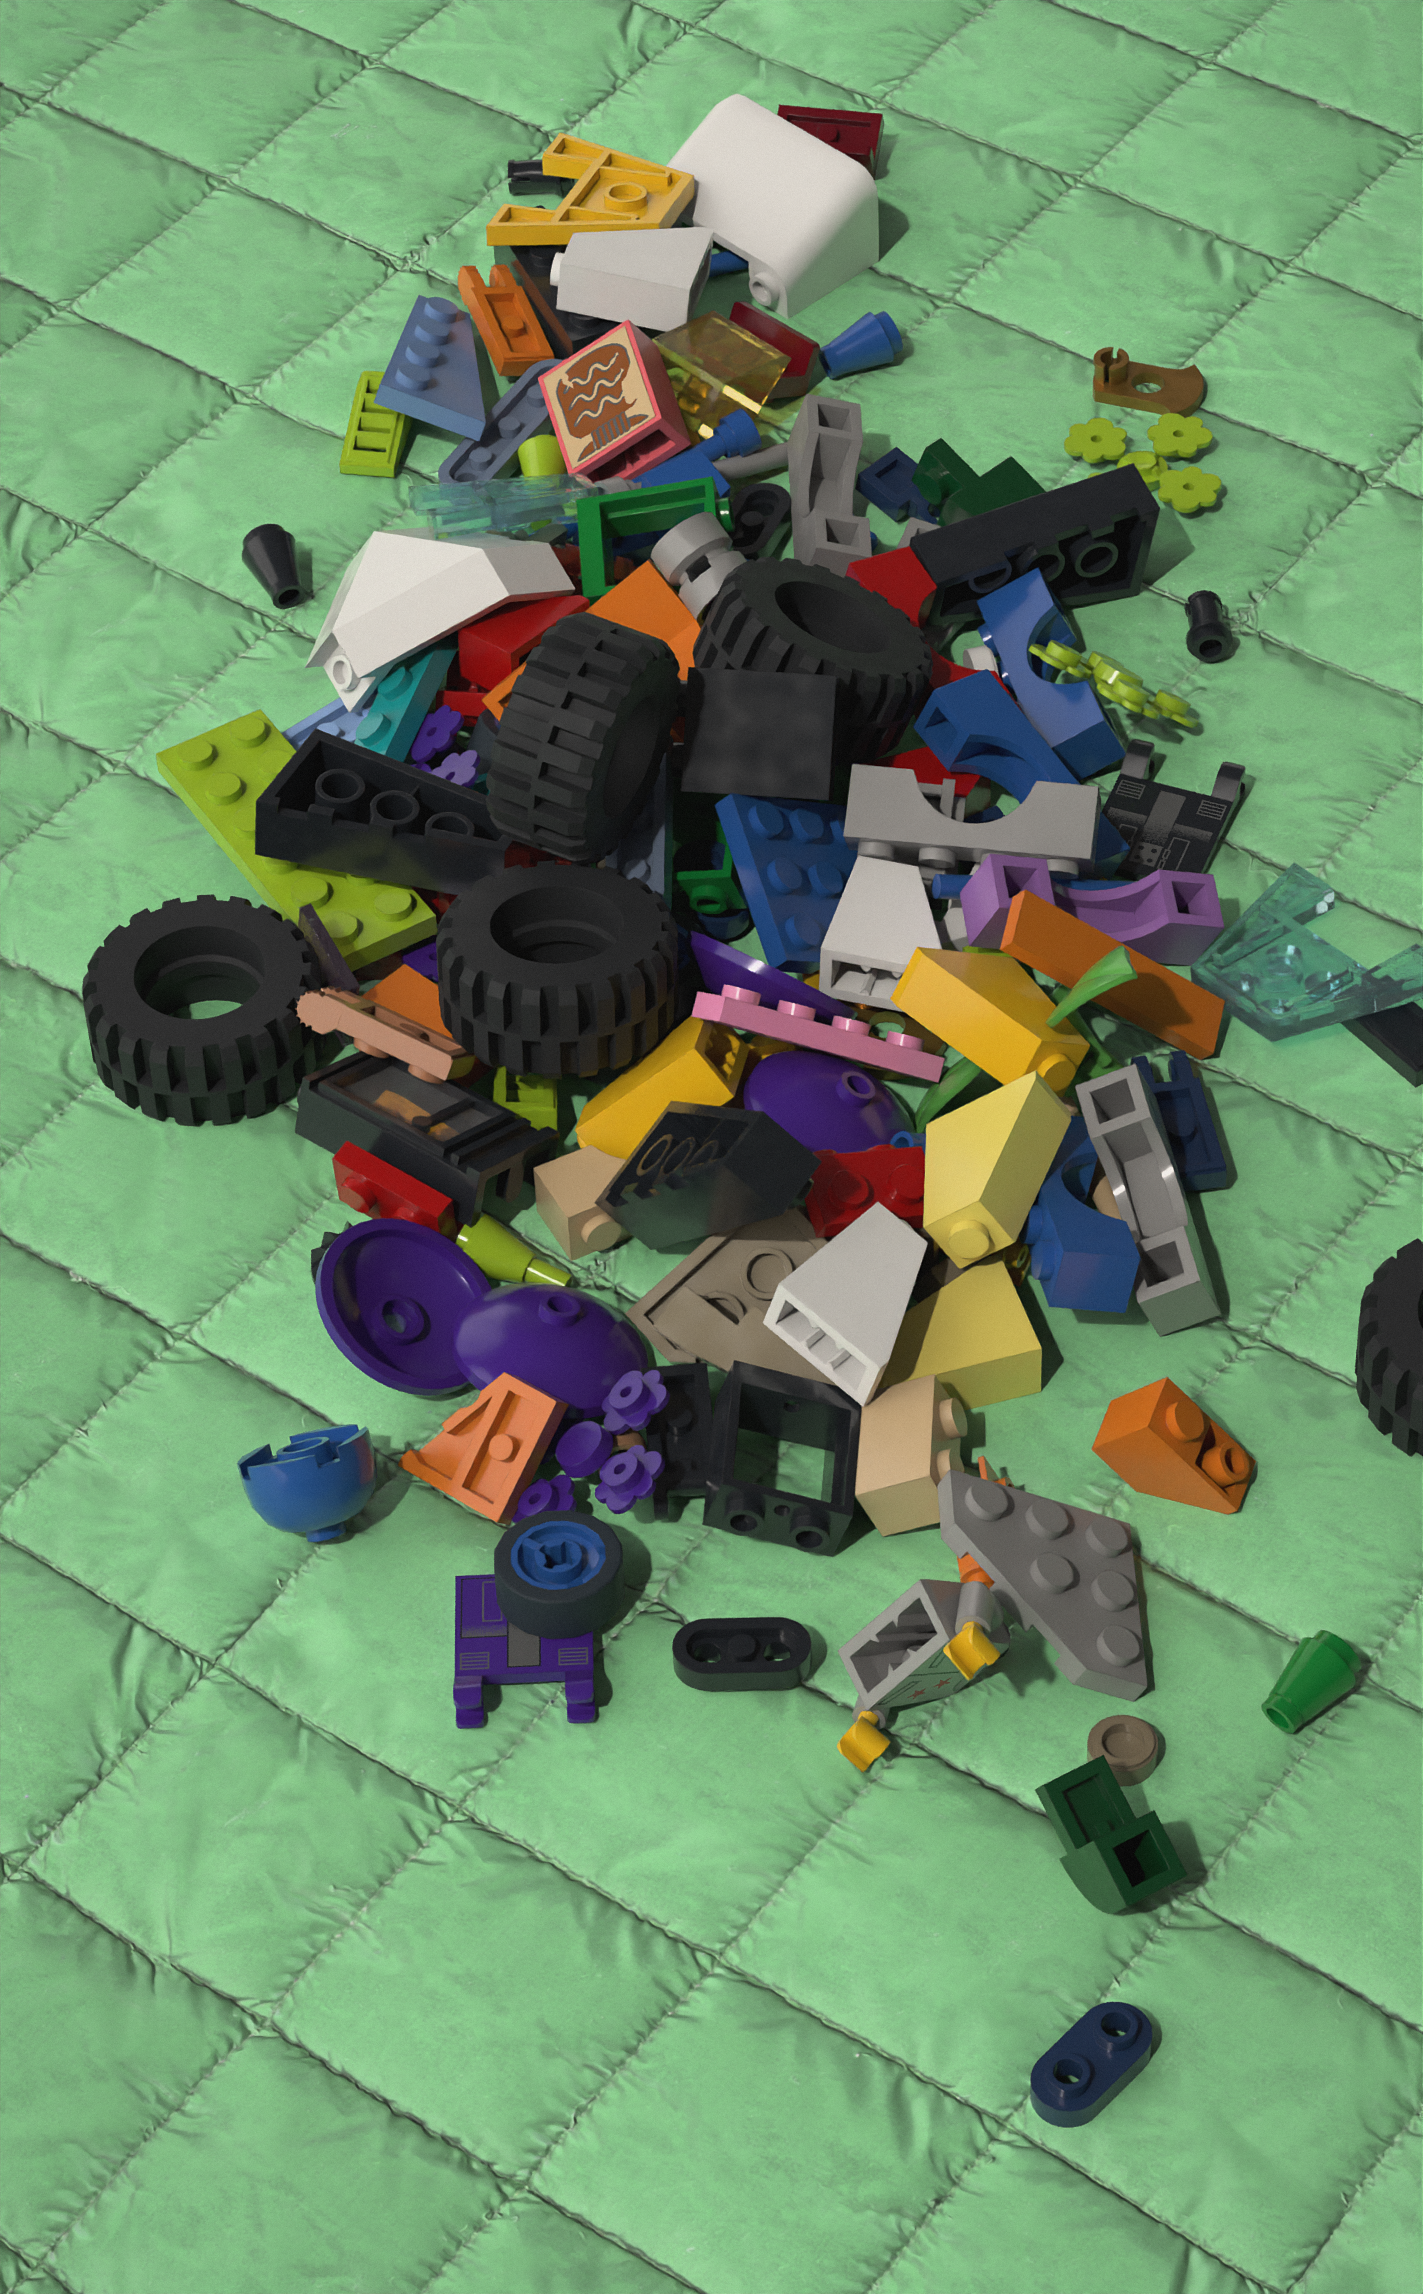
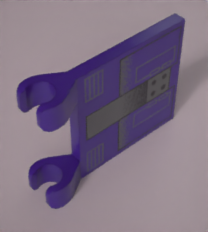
[453,1574,595,1729]

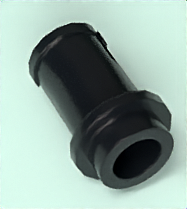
[508,159,575,196]
[1184,590,1233,662]

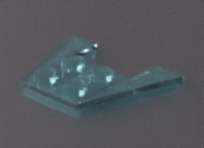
[408,472,599,540]
[1190,862,1423,1042]

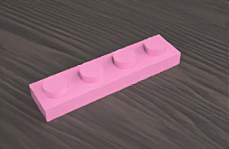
[691,984,945,1083]

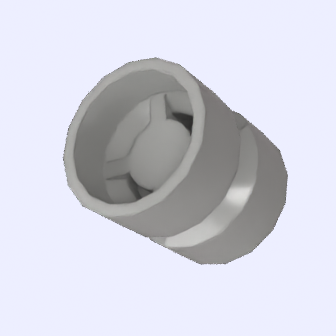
[650,512,747,625]

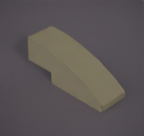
[652,1285,837,1386]

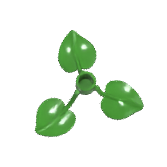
[913,945,1138,1133]

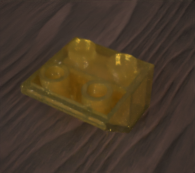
[652,310,791,439]

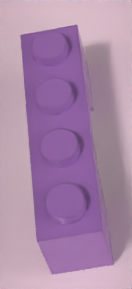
[960,854,1225,966]

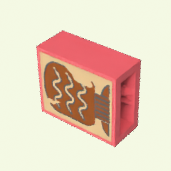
[538,319,691,494]

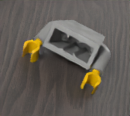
[837,1579,1010,1773]

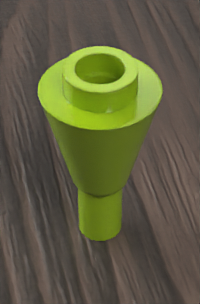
[517,435,568,531]
[455,1214,573,1287]

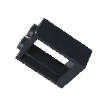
[702,1360,861,1557]

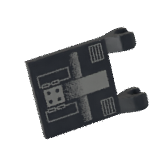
[1102,739,1246,881]

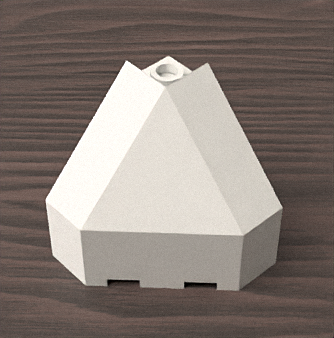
[305,526,575,713]

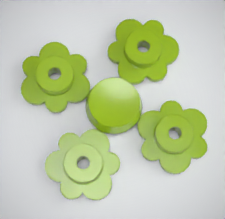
[1064,413,1221,513]
[1029,640,1200,728]

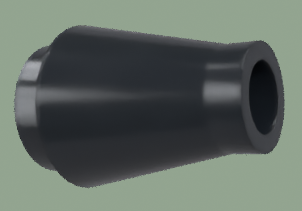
[242,524,305,609]

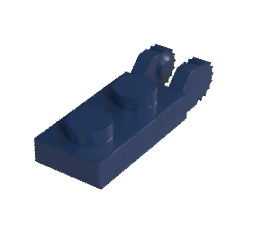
[1130,1050,1227,1192]

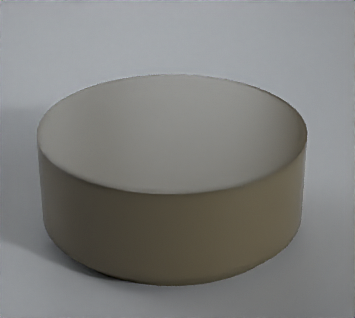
[1087,1715,1158,1786]

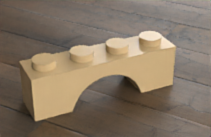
[533,1083,746,1261]

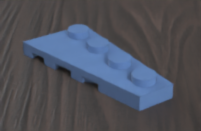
[374,295,486,441]

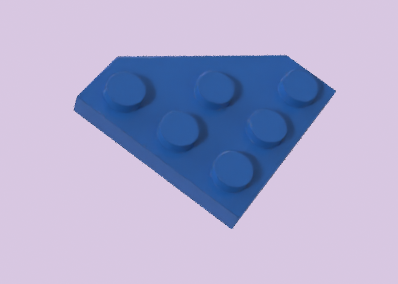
[715,793,858,974]

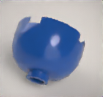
[237,1424,377,1542]

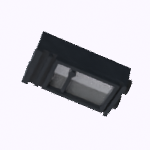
[295,1051,560,1228]

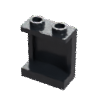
[671,667,841,801]

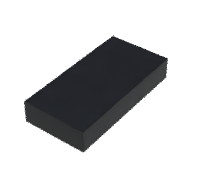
[1333,974,1423,1088]

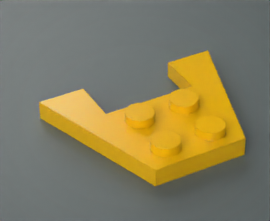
[486,132,695,246]

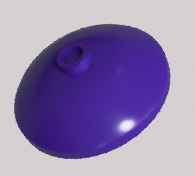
[684,930,858,1026]
[744,1050,916,1153]
[315,1218,492,1396]
[451,1282,648,1419]

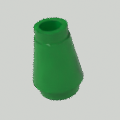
[1261,1630,1361,1734]

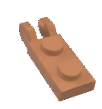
[295,986,476,1084]

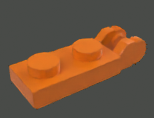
[457,264,554,376]

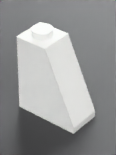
[550,227,714,335]
[819,855,942,1012]
[763,1202,928,1407]

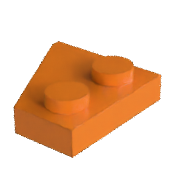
[398,1372,569,1525]

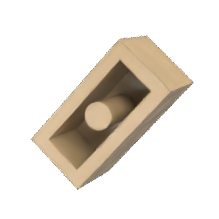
[855,1374,967,1537]

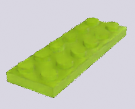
[156,709,437,981]

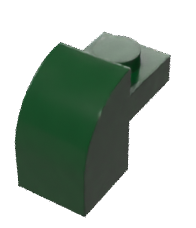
[911,438,1046,527]
[1035,1755,1188,1914]

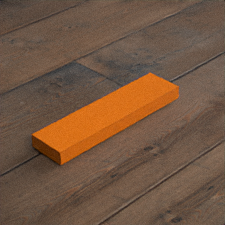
[1000,889,1225,1060]

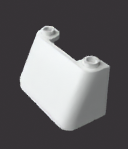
[666,94,879,319]

